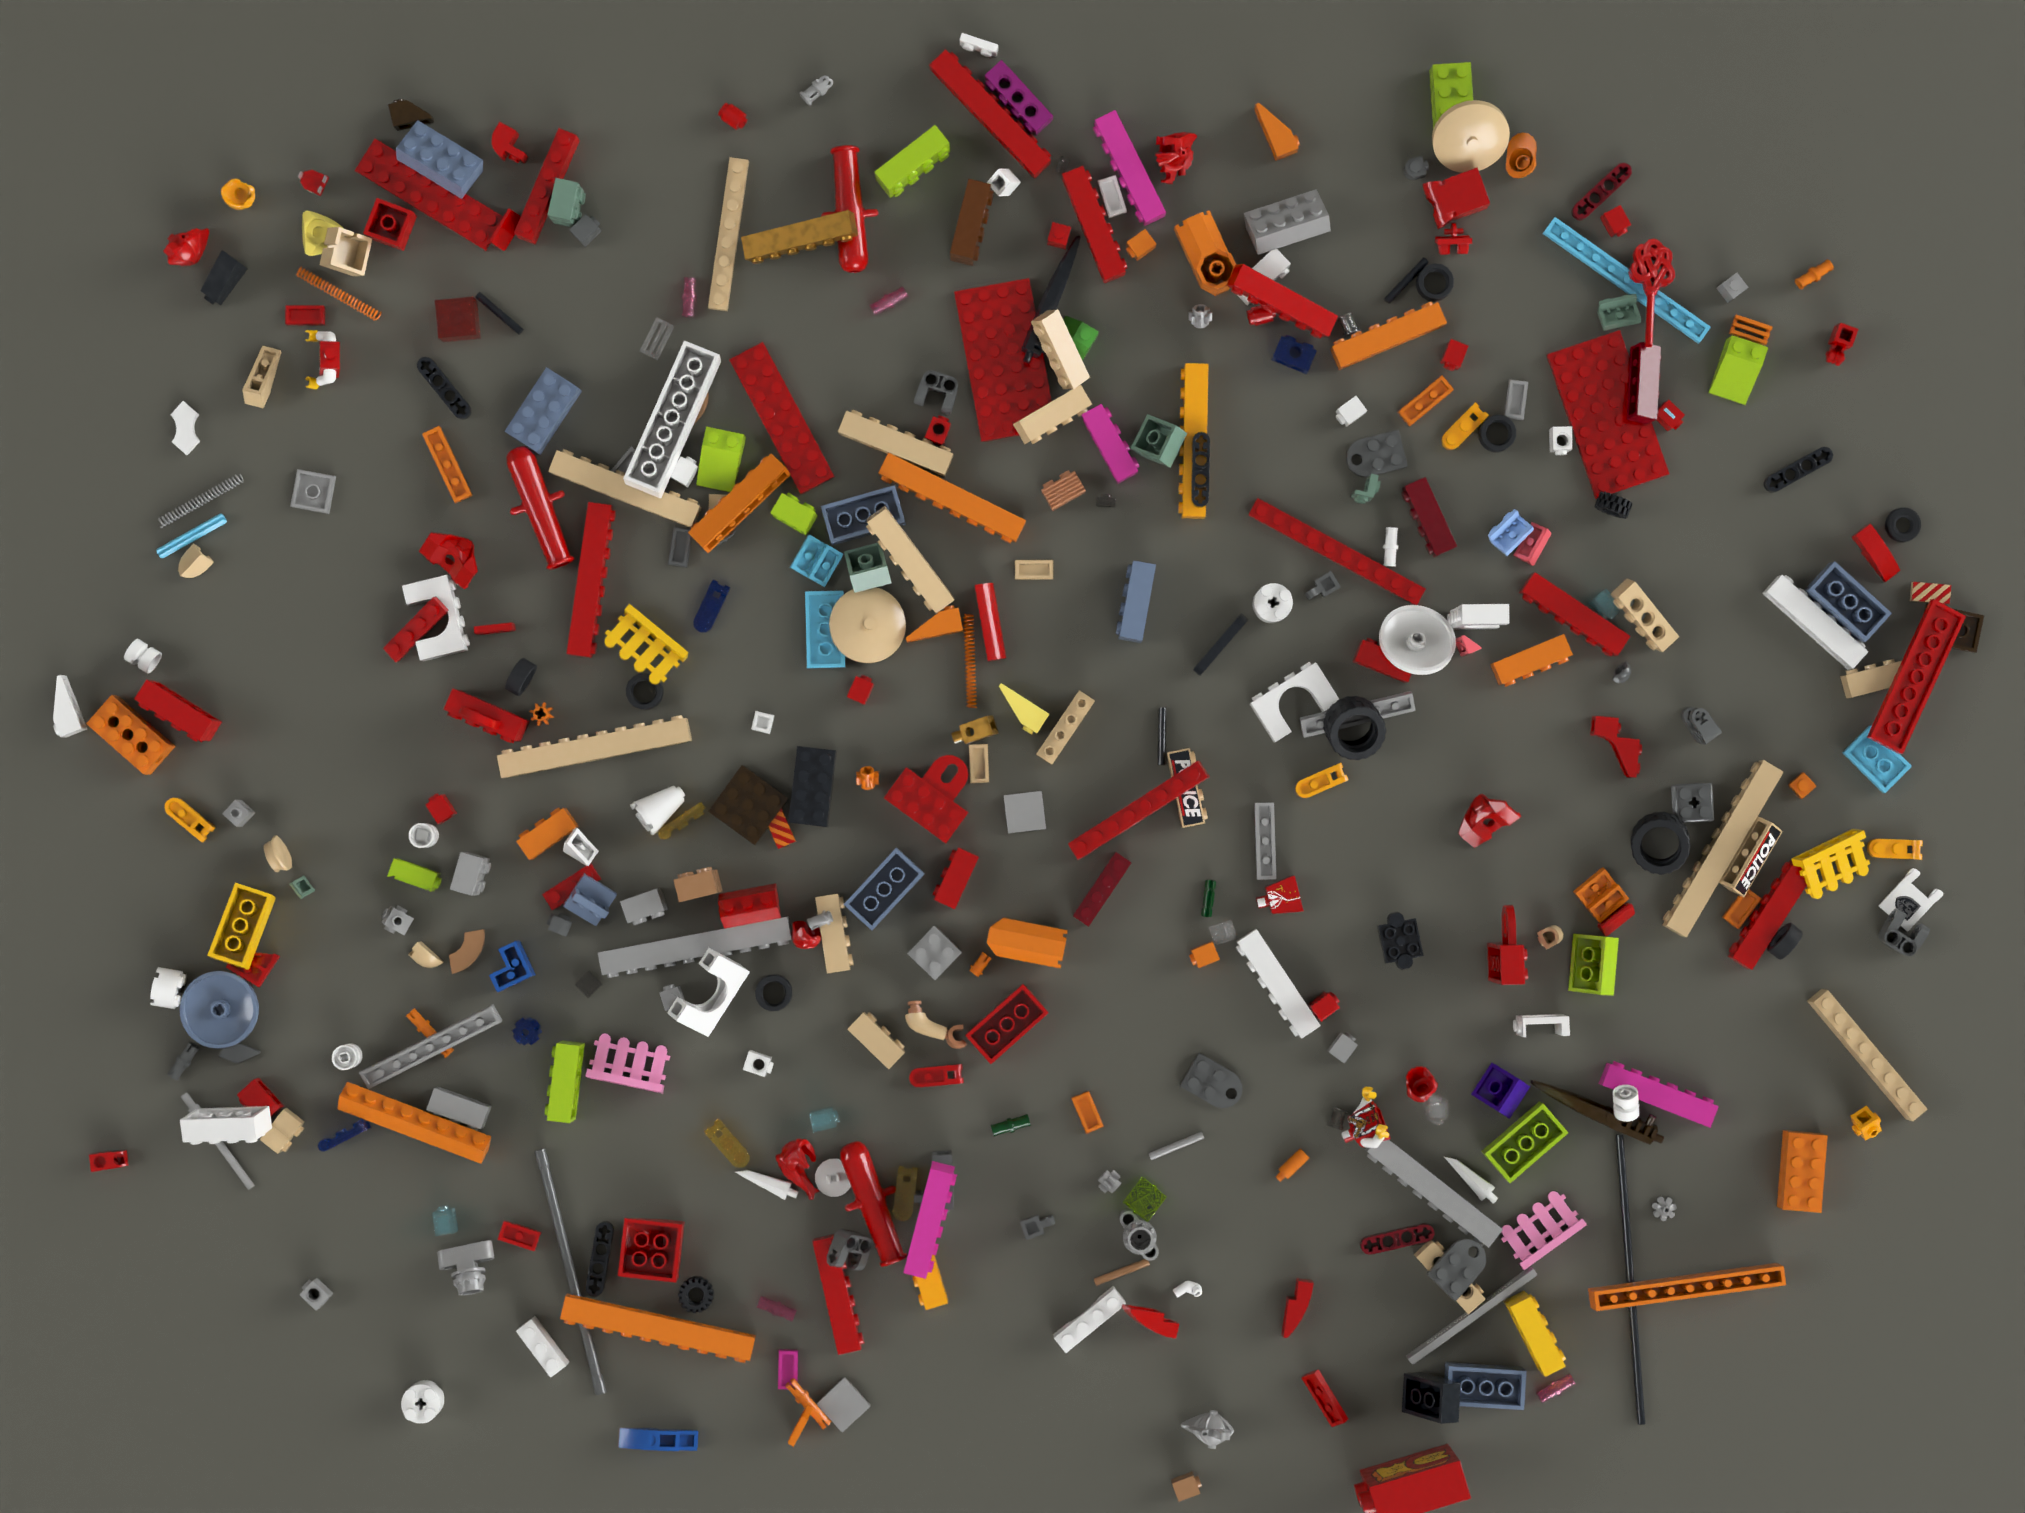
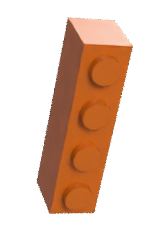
[1490,634,1573,687]

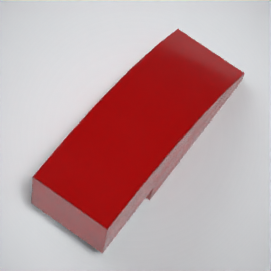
[1851,523,1900,582]
[1282,1278,1314,1338]
[1122,1304,1179,1339]

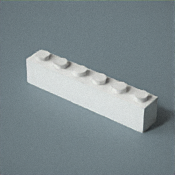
[1762,575,1868,670]
[1236,929,1321,1039]

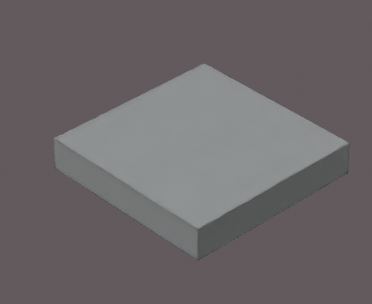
[290,469,336,514]
[1004,791,1046,833]
[816,1377,871,1432]

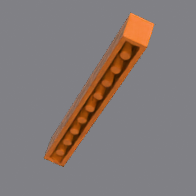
[1588,1263,1786,1311]
[560,1293,756,1363]

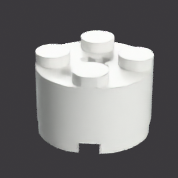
[1252,583,1293,623]
[150,967,187,1009]
[401,1380,444,1423]

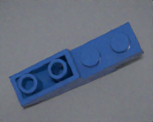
[618,1428,698,1451]

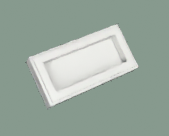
[1097,175,1127,218]

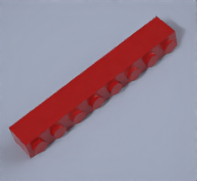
[929,49,1051,179]
[567,502,616,658]
[1068,761,1210,860]

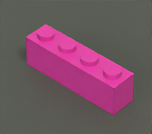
[1081,404,1140,484]

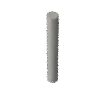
[1148,1131,1204,1160]

